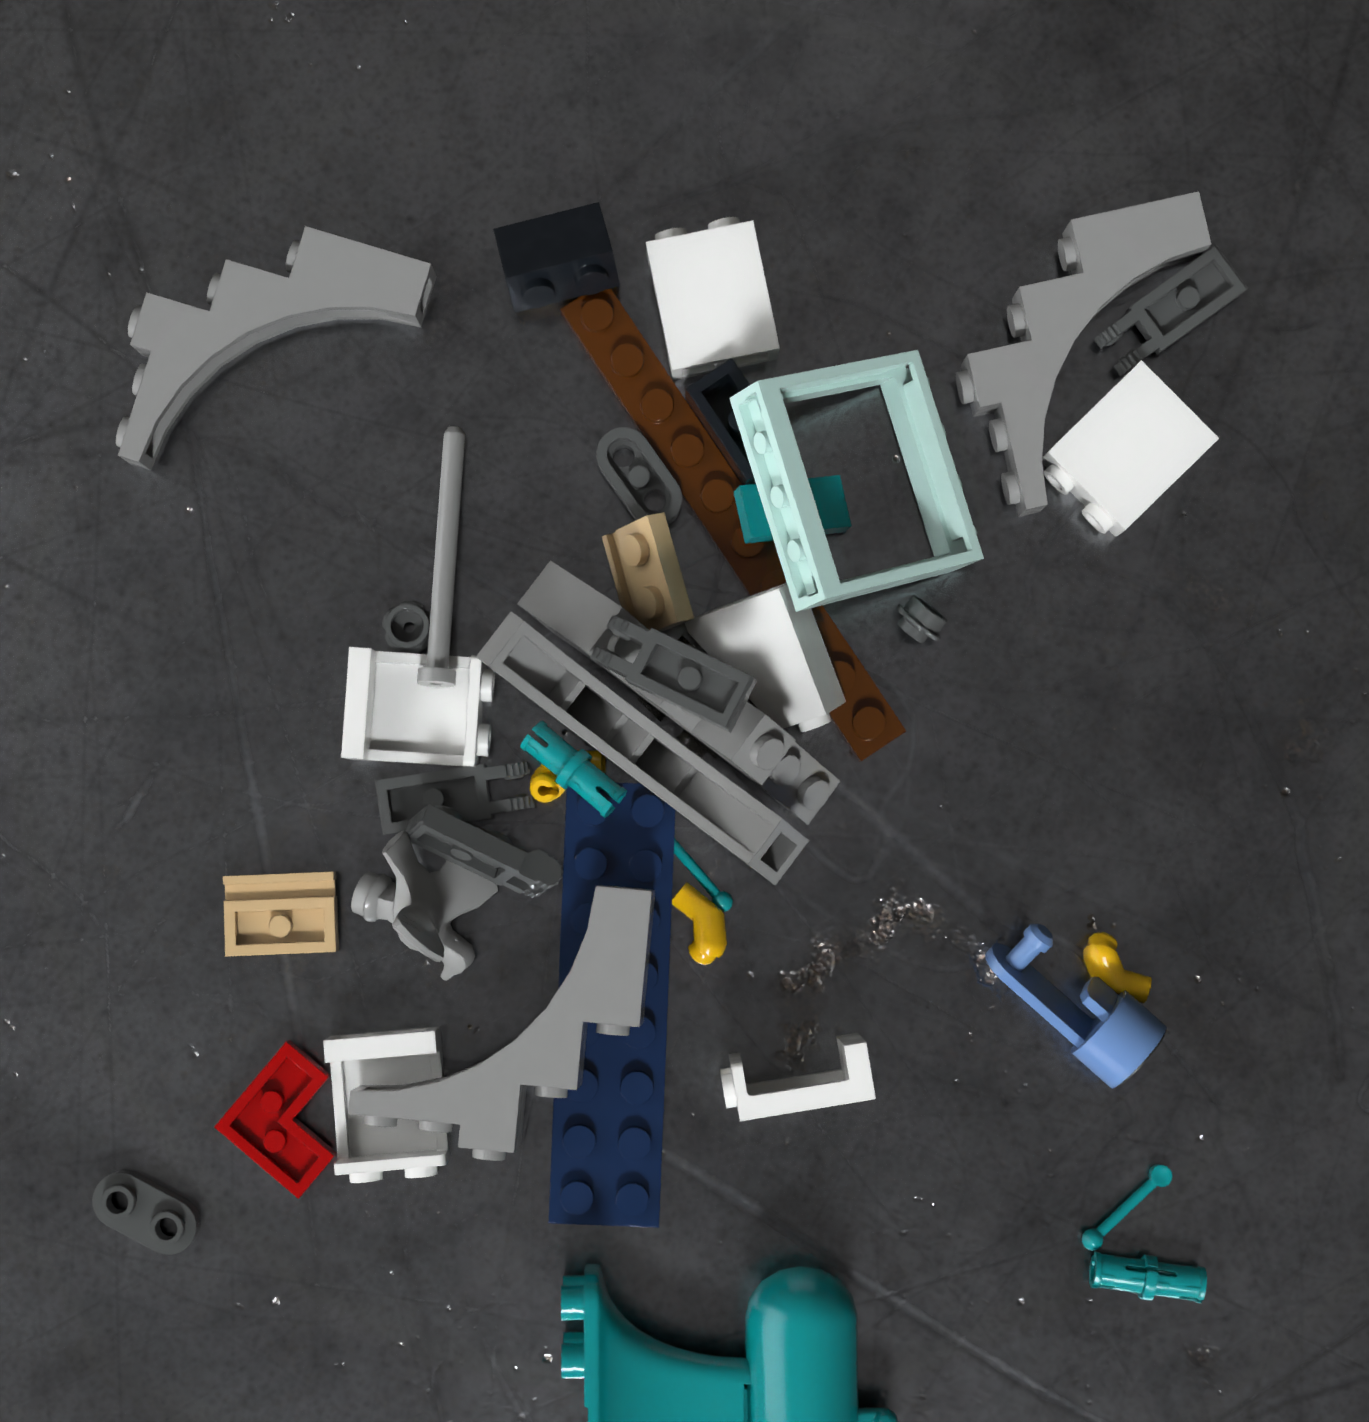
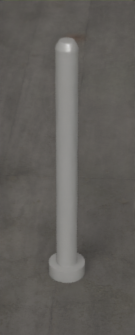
[417,426,465,687]

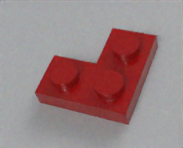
[214,1040,337,1199]

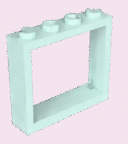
[729,350,984,612]

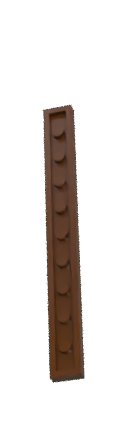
[560,289,906,762]

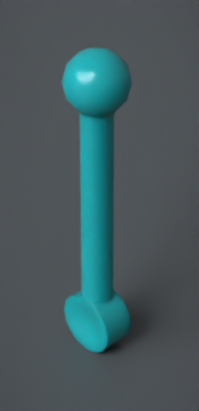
[674,837,733,912]
[1082,1164,1173,1251]

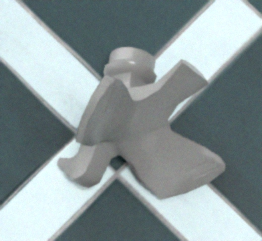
[351,826,498,981]

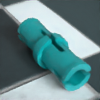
[520,720,627,818]
[1089,1251,1207,1304]

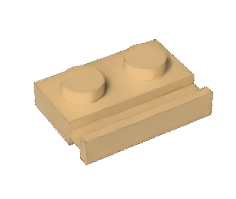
[602,512,694,632]
[223,871,339,957]

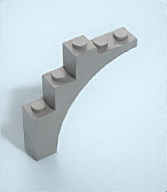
[955,191,1212,517]
[116,226,437,470]
[517,560,841,825]
[476,612,809,886]
[348,885,656,1161]

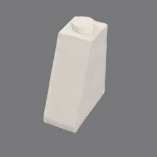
[685,583,846,732]

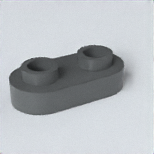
[596,427,682,525]
[92,1170,201,1255]

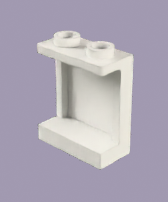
[646,217,780,380]
[1042,360,1219,536]
[341,647,495,767]
[323,1026,451,1183]
[720,1033,876,1121]

